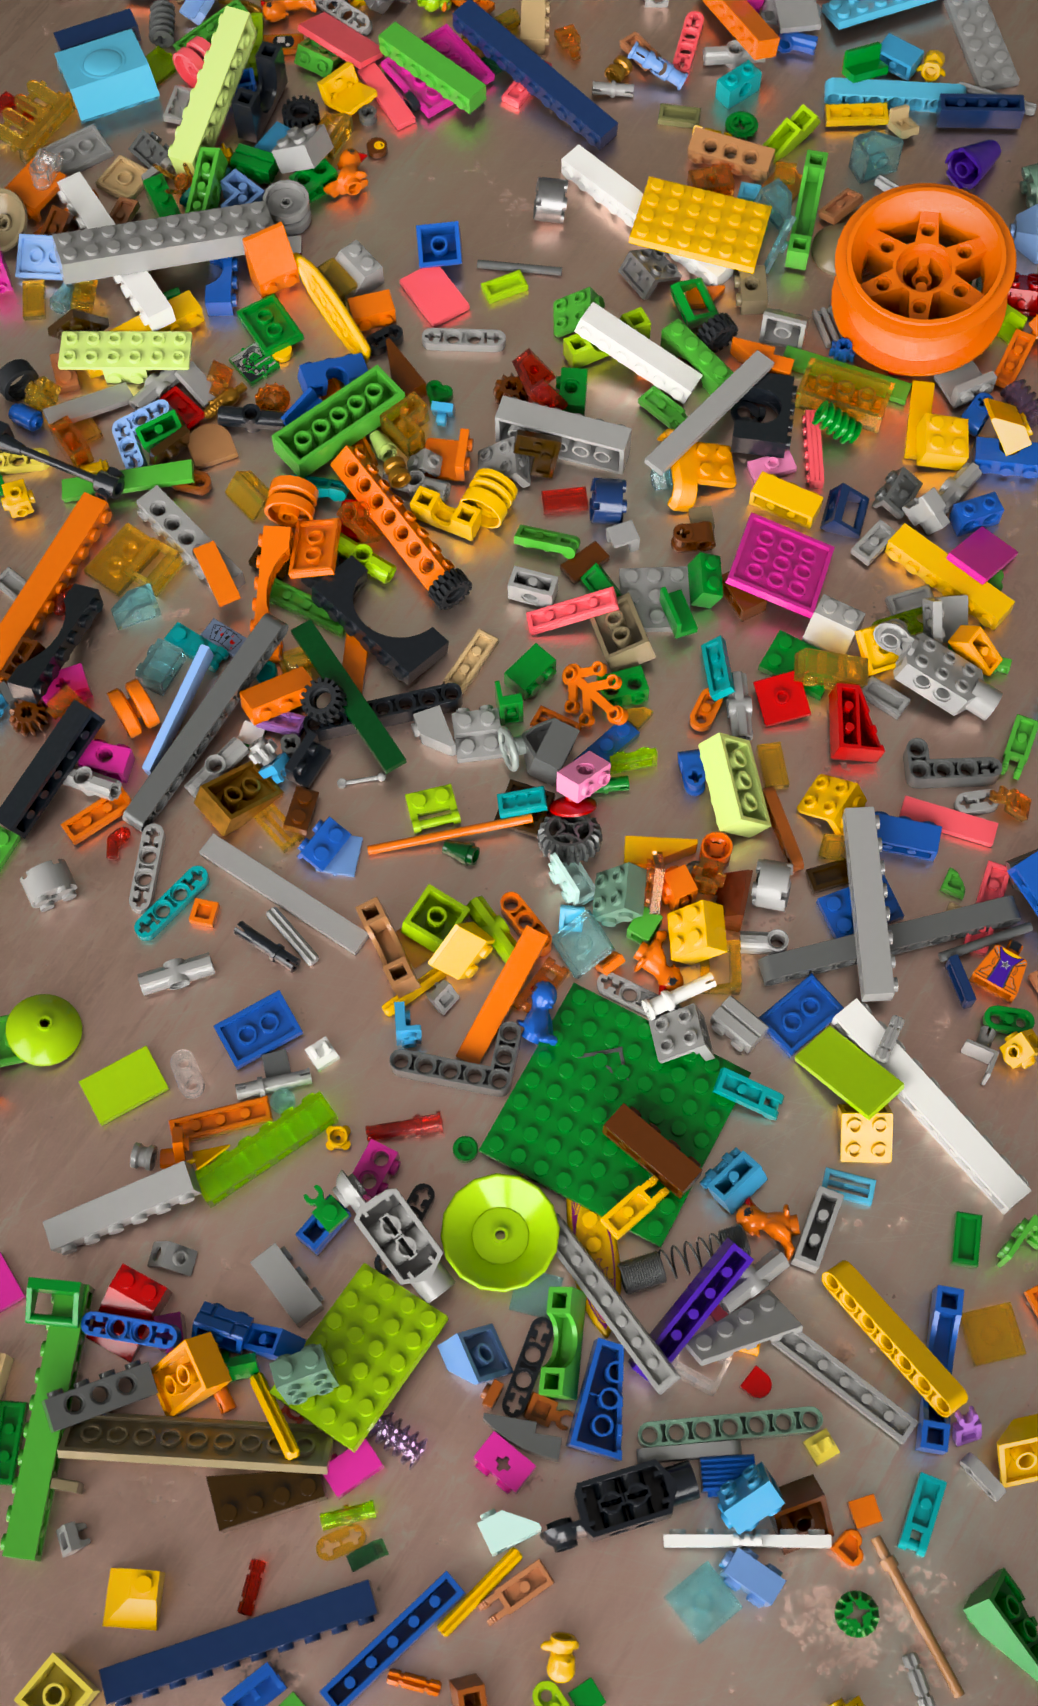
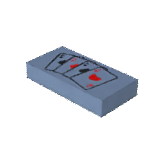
[200,618,247,658]

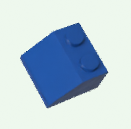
[416,221,462,269]

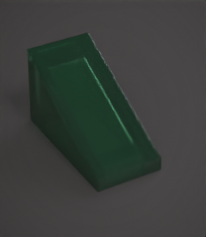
[346,1538,389,1572]

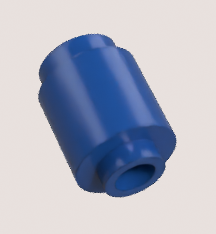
[8,403,43,432]

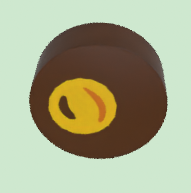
[367,137,388,159]

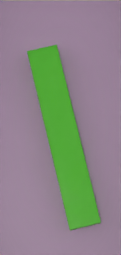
[783,345,912,405]
[62,459,194,503]

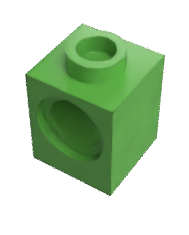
[626,906,663,945]

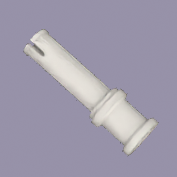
[642,972,717,1021]

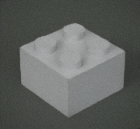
[271,124,334,174]

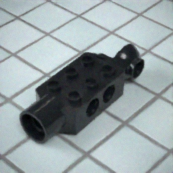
[539,1459,700,1553]

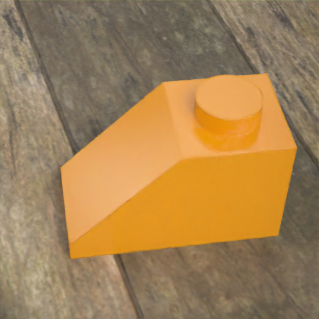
[948,625,1003,676]

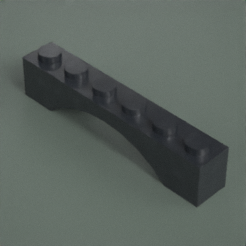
[7,583,104,704]

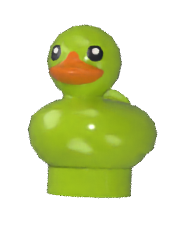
[417,0,452,12]

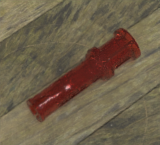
[365,1111,444,1142]

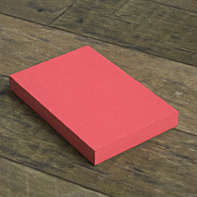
[399,267,470,328]

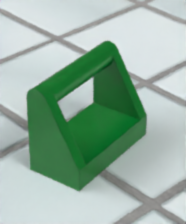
[670,278,719,330]
[25,1277,86,1328]

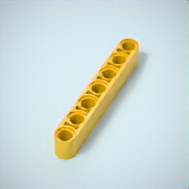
[822,1260,968,1417]

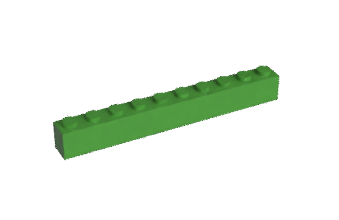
[0,1284,95,1562]

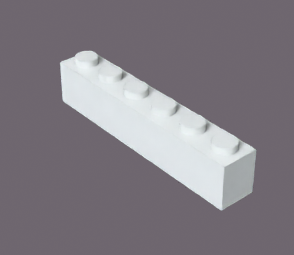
[574,302,703,404]

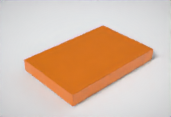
[288,518,342,579]

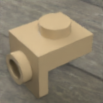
[888,104,919,139]

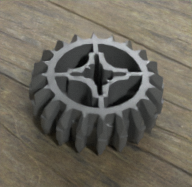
[537,814,603,866]

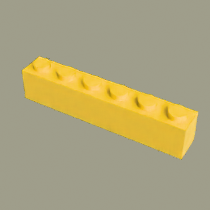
[86,290,205,379]
[885,523,1015,631]

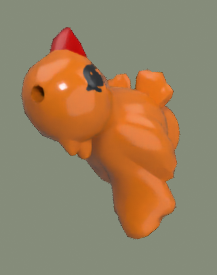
[261,0,317,22]
[324,148,368,198]
[633,930,684,995]
[736,1197,800,1261]

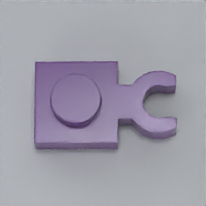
[952,1406,982,1447]

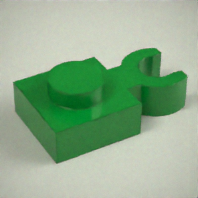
[304,1185,349,1234]

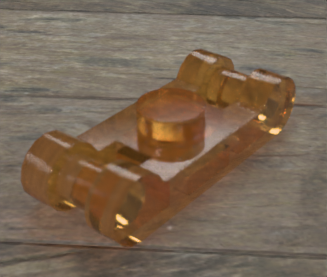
[512,956,570,1015]

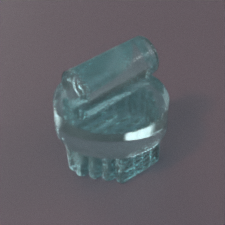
[650,467,673,491]

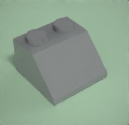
[325,240,384,302]
[759,307,810,349]
[802,594,866,662]

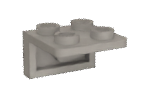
[934,360,997,408]

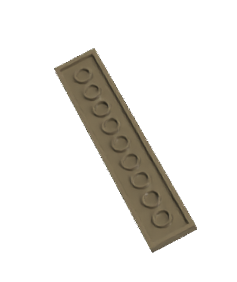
[57,1410,335,1474]

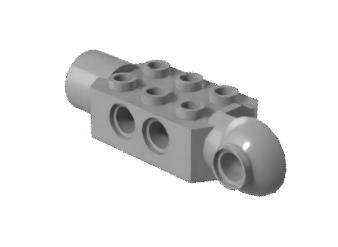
[873,619,1003,721]
[332,1170,455,1303]

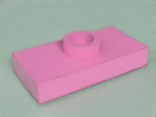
[747,450,797,484]

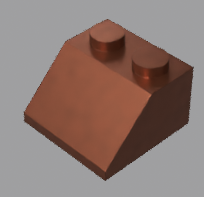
[712,870,753,932]

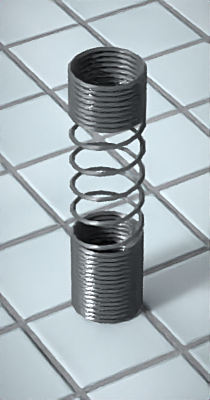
[617,1224,751,1295]

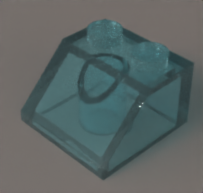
[849,130,904,184]

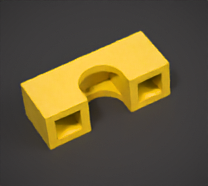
[410,486,482,541]

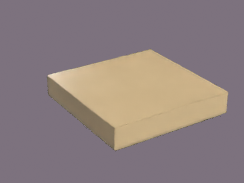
[95,154,148,200]

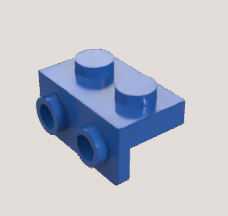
[296,816,352,872]

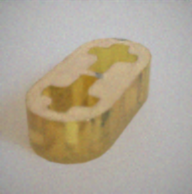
[316,1524,367,1562]

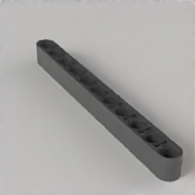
[122,613,288,832]
[757,896,1022,986]

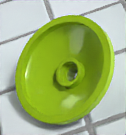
[6,994,82,1066]

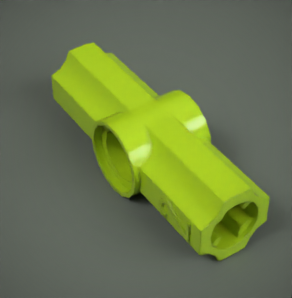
[337,533,397,584]
[466,895,517,964]

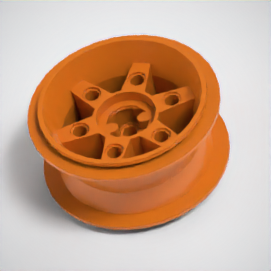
[831,183,1016,376]

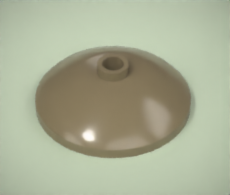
[0,188,27,253]
[811,223,867,276]

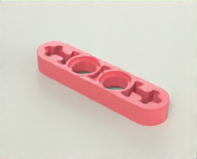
[673,11,704,76]

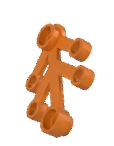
[562,661,628,728]

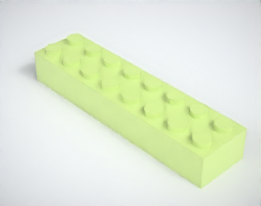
[168,6,257,180]

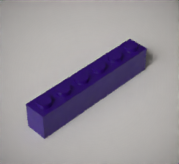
[628,1237,754,1384]

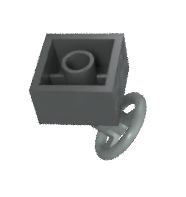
[498,718,580,786]

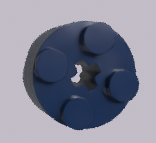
[589,478,627,524]

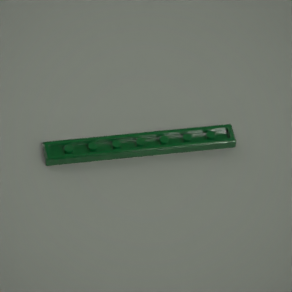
[291,619,407,774]

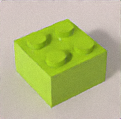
[401,884,471,953]

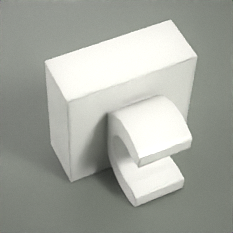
[305,1036,340,1072]

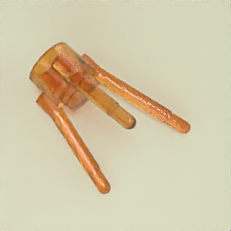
[153,162,194,195]

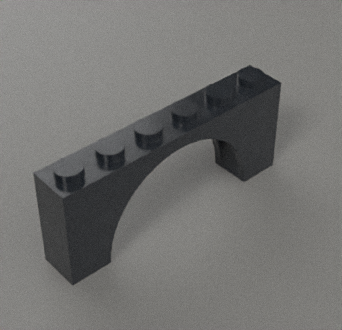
[311,555,449,685]

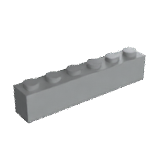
[43,1161,202,1255]

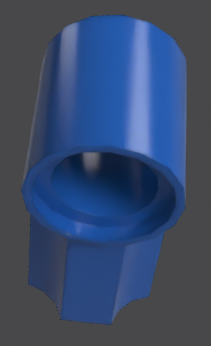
[777,31,818,55]

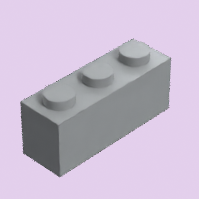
[791,1186,844,1274]
[250,1243,324,1328]

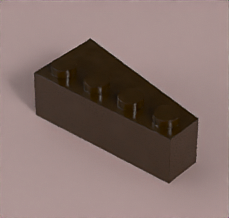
[206,1472,328,1533]

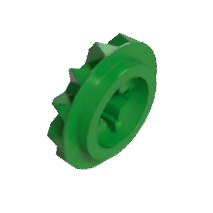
[725,111,758,140]
[835,1591,880,1638]

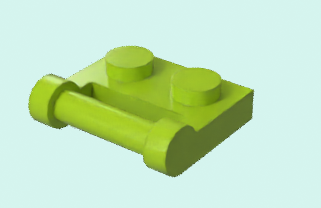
[405,784,461,834]

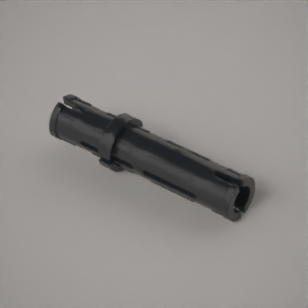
[233,921,301,973]

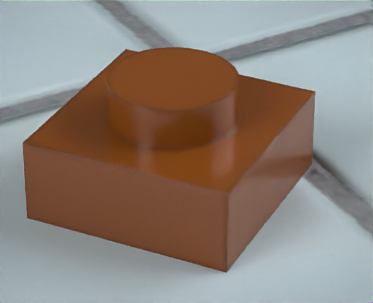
[480,1379,504,1411]

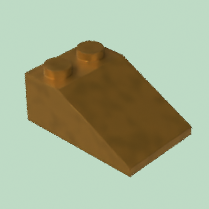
[194,761,284,837]

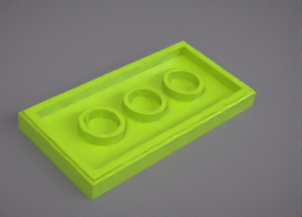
[795,1025,904,1120]

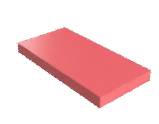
[298,11,384,69]

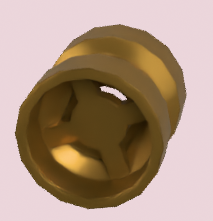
[605,55,633,83]
[383,456,411,488]

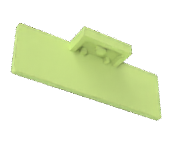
[58,331,193,384]

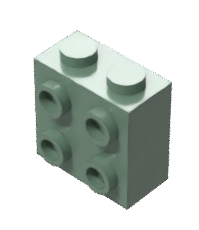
[592,862,647,927]
[269,1344,339,1405]

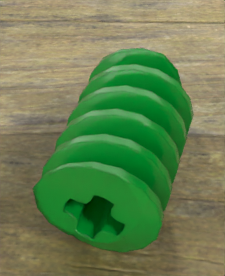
[812,400,863,444]

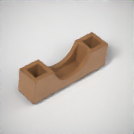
[355,897,421,998]

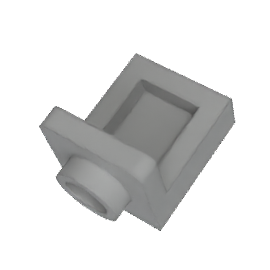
[407,448,443,477]

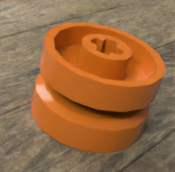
[264,475,319,529]
[107,678,161,739]

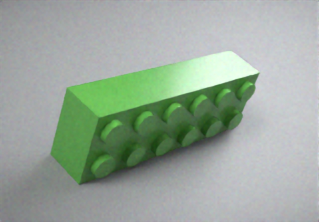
[272,364,406,479]

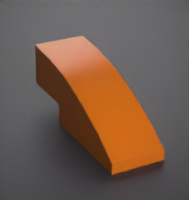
[730,337,794,376]

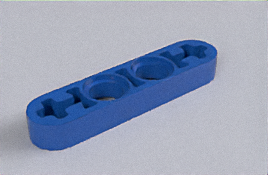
[81,1311,182,1349]

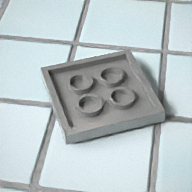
[619,566,691,632]

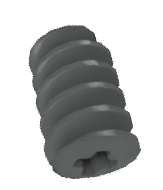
[149,0,176,48]

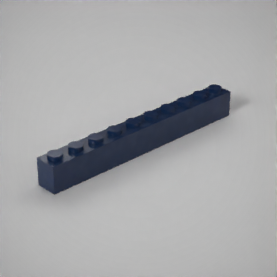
[453,0,618,150]
[99,1579,380,1706]

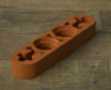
[762,786,804,872]

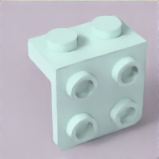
[548,852,595,906]

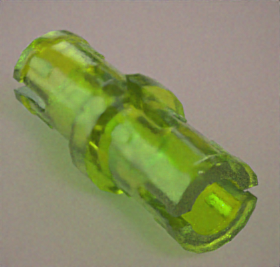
[320,1500,377,1531]

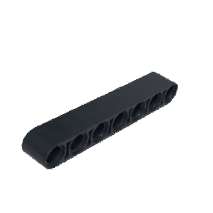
[303,683,463,742]

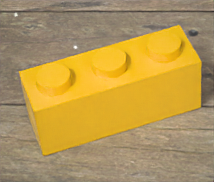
[749,471,824,530]

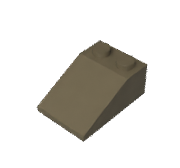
[590,592,656,672]

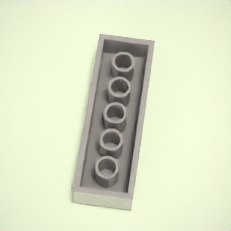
[495,396,632,475]

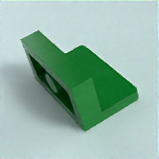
[842,42,889,83]
[659,587,698,639]
[495,681,524,726]

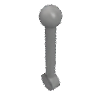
[337,772,386,789]

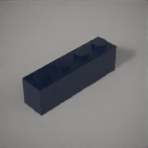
[54,8,141,52]
[936,93,1025,129]

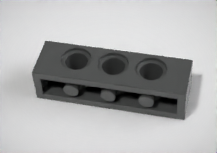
[42,1360,158,1433]

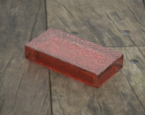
[541,486,588,514]

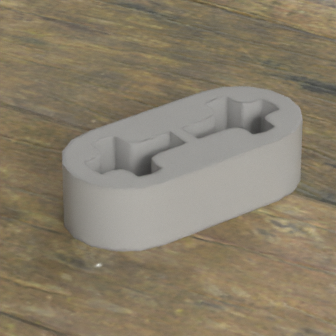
[954,789,1001,816]
[959,1452,1007,1502]

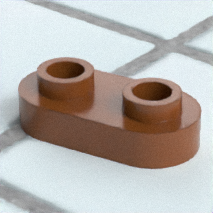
[171,470,212,495]

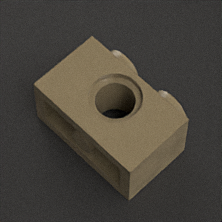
[734,265,768,315]

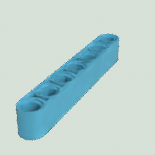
[824,77,967,112]

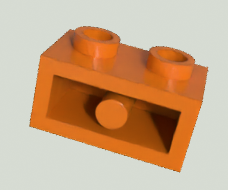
[659,864,698,912]

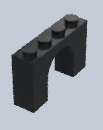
[232,41,288,143]
[730,373,797,458]

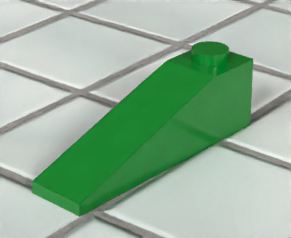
[963,1568,1038,1682]

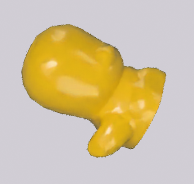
[916,50,946,82]
[541,1632,579,1683]

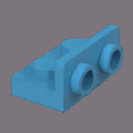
[394,1001,422,1048]

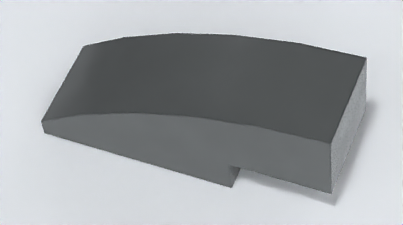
[483,1413,562,1462]

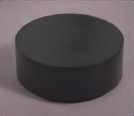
[403,91,421,113]

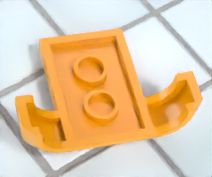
[657,429,737,512]

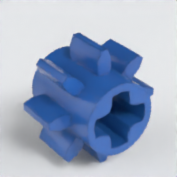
[829,337,856,363]

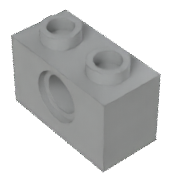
[508,566,558,607]

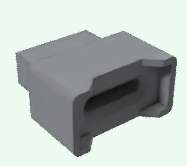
[902,487,950,536]

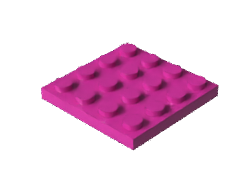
[381,24,495,119]
[726,512,835,619]

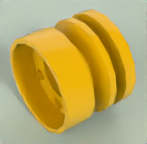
[459,468,518,529]

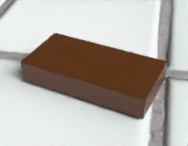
[560,541,610,585]

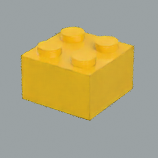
[916,413,969,471]
[667,900,728,965]

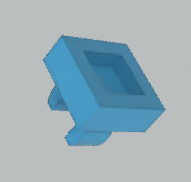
[431,401,456,427]
[258,752,290,784]

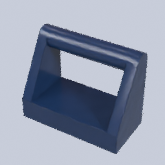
[820,483,869,539]

